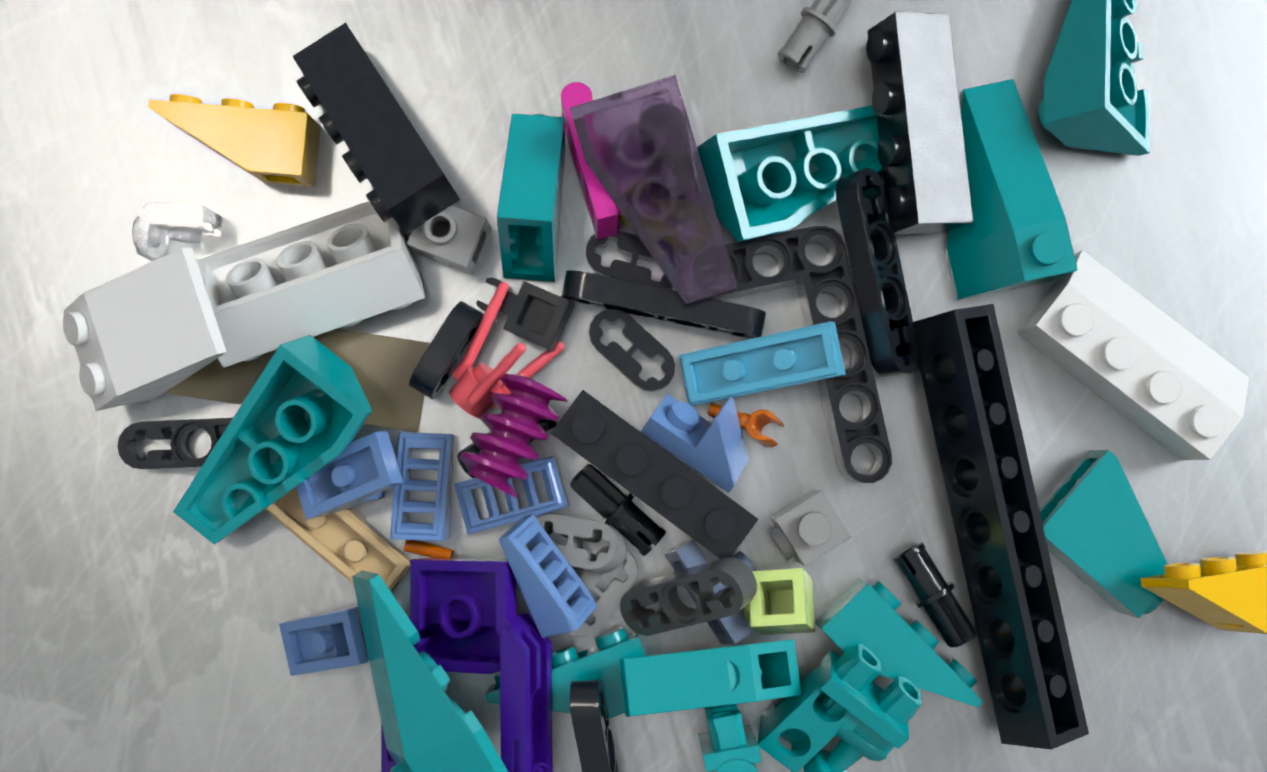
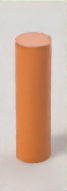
[404,540,453,559]

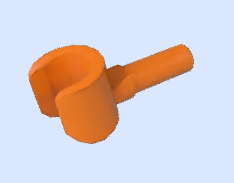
[708,403,784,448]

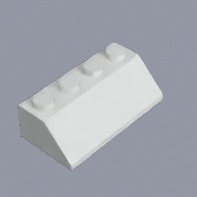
[197,201,425,368]
[1017,250,1249,460]

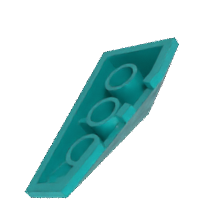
[173,335,372,545]
[352,570,508,772]

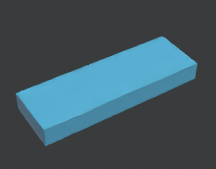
[679,321,846,406]

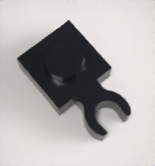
[476,278,575,352]

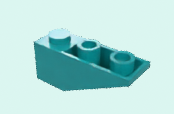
[815,578,984,708]
[484,627,648,718]
[620,639,801,717]

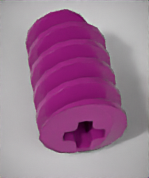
[459,373,568,498]

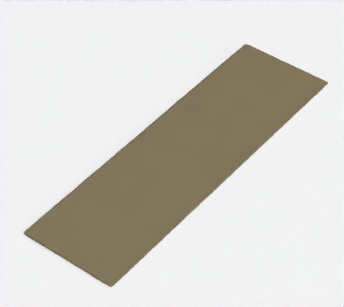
[165,328,431,432]

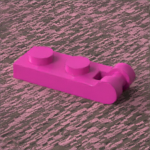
[561,82,625,240]

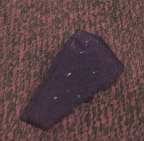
[569,75,738,304]

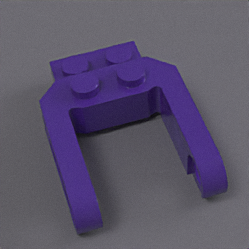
[381,558,553,772]

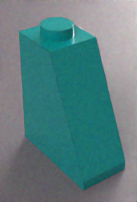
[496,113,566,282]
[1039,450,1168,618]

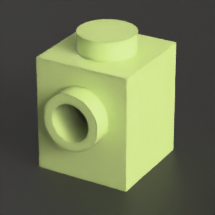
[743,568,816,635]

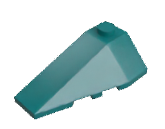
[1038,0,1150,156]
[945,79,1078,301]
[691,106,882,242]

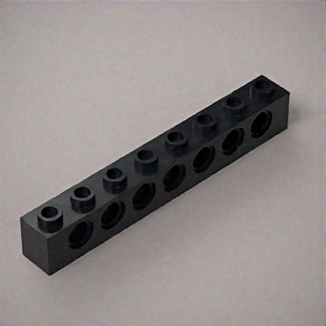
[913,304,1089,750]

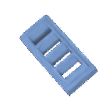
[390,432,454,541]
[454,456,570,534]
[499,514,597,638]

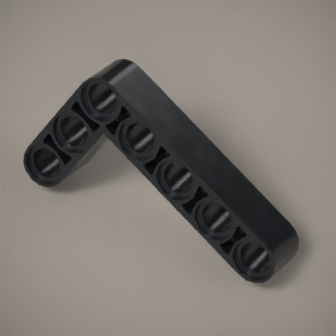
[690,226,892,483]

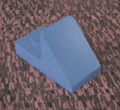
[641,393,749,493]
[296,431,404,520]
[279,603,369,676]

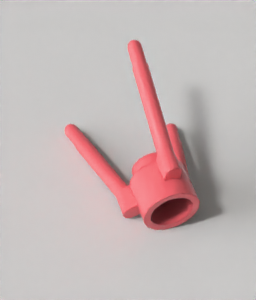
[449,282,565,419]

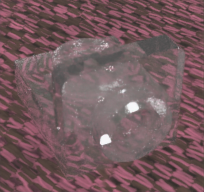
[132,201,222,261]

